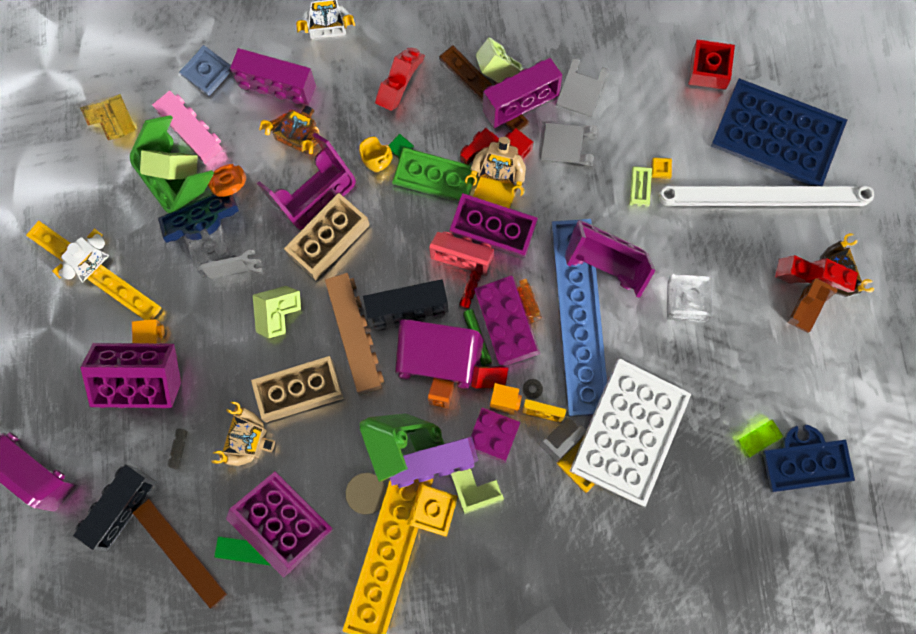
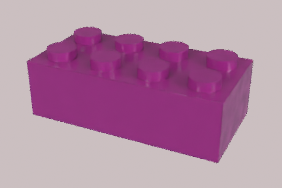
[230,48,316,105]
[483,58,563,128]
[449,193,538,258]
[475,275,541,366]

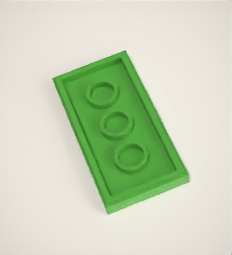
[392,147,474,202]

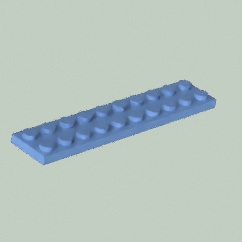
[552,219,607,417]

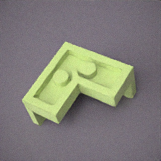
[476,37,523,83]
[140,150,198,179]
[253,286,301,338]
[451,469,504,514]

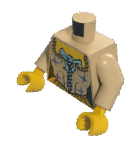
[465,137,526,197]
[211,401,275,466]

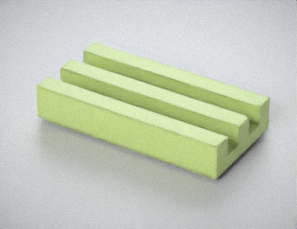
[629,166,652,207]

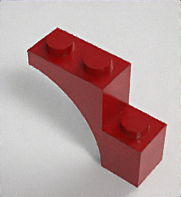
[375,47,425,111]
[460,127,533,164]
[775,255,858,293]

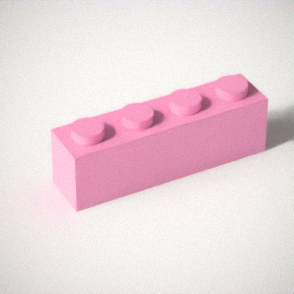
[152,90,222,164]

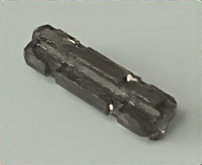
[167,428,188,469]

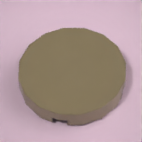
[345,473,386,515]

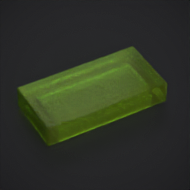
[737,419,784,458]

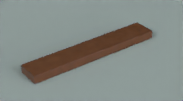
[439,45,529,132]
[133,499,228,609]

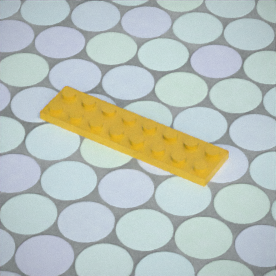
[342,478,434,634]

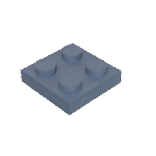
[179,45,232,96]

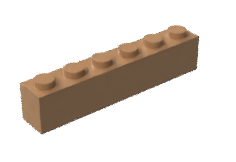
[325,273,384,396]

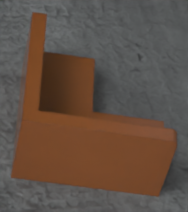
[787,278,838,333]

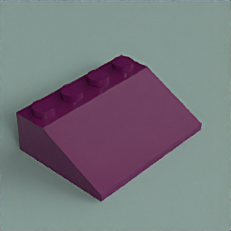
[226,471,333,578]

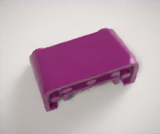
[395,319,484,389]

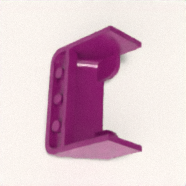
[257,133,356,230]
[565,220,656,298]
[0,432,77,512]

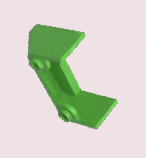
[130,115,214,213]
[360,413,445,482]

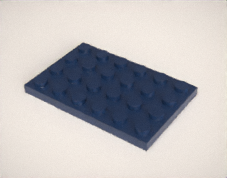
[711,78,848,186]

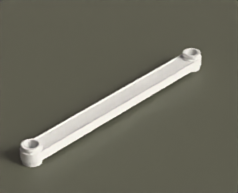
[659,186,874,206]

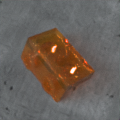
[518,279,543,324]

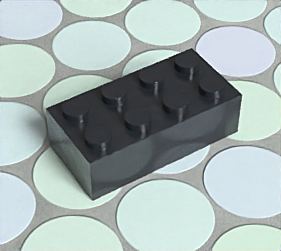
[363,279,449,330]
[73,464,157,552]

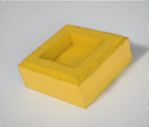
[651,158,672,179]

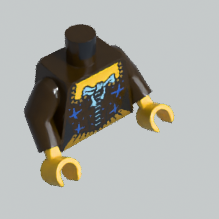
[819,233,874,297]

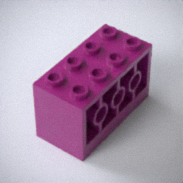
[80,343,181,408]

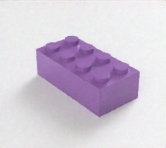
[390,436,479,488]

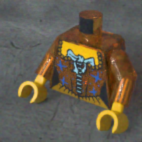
[259,105,319,155]

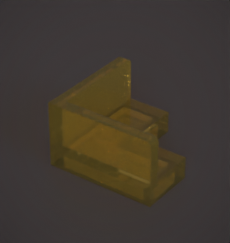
[80,94,136,141]

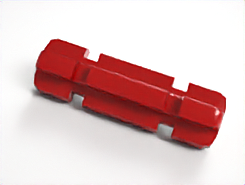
[459,270,481,309]

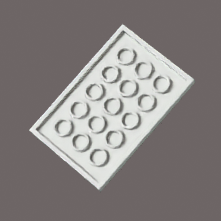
[569,358,691,507]

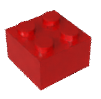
[688,39,735,90]

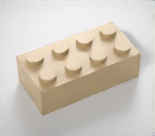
[284,193,369,281]
[251,356,344,423]

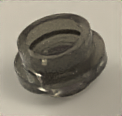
[523,379,543,399]

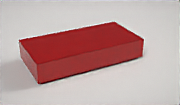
[471,366,509,388]

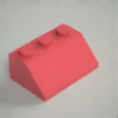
[429,231,494,276]

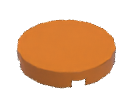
[208,164,246,197]

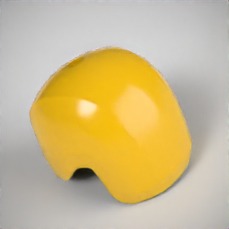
[359,137,393,173]

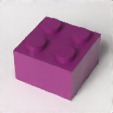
[470,408,520,463]

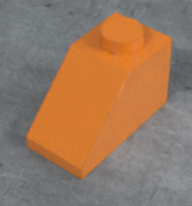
[428,378,454,409]

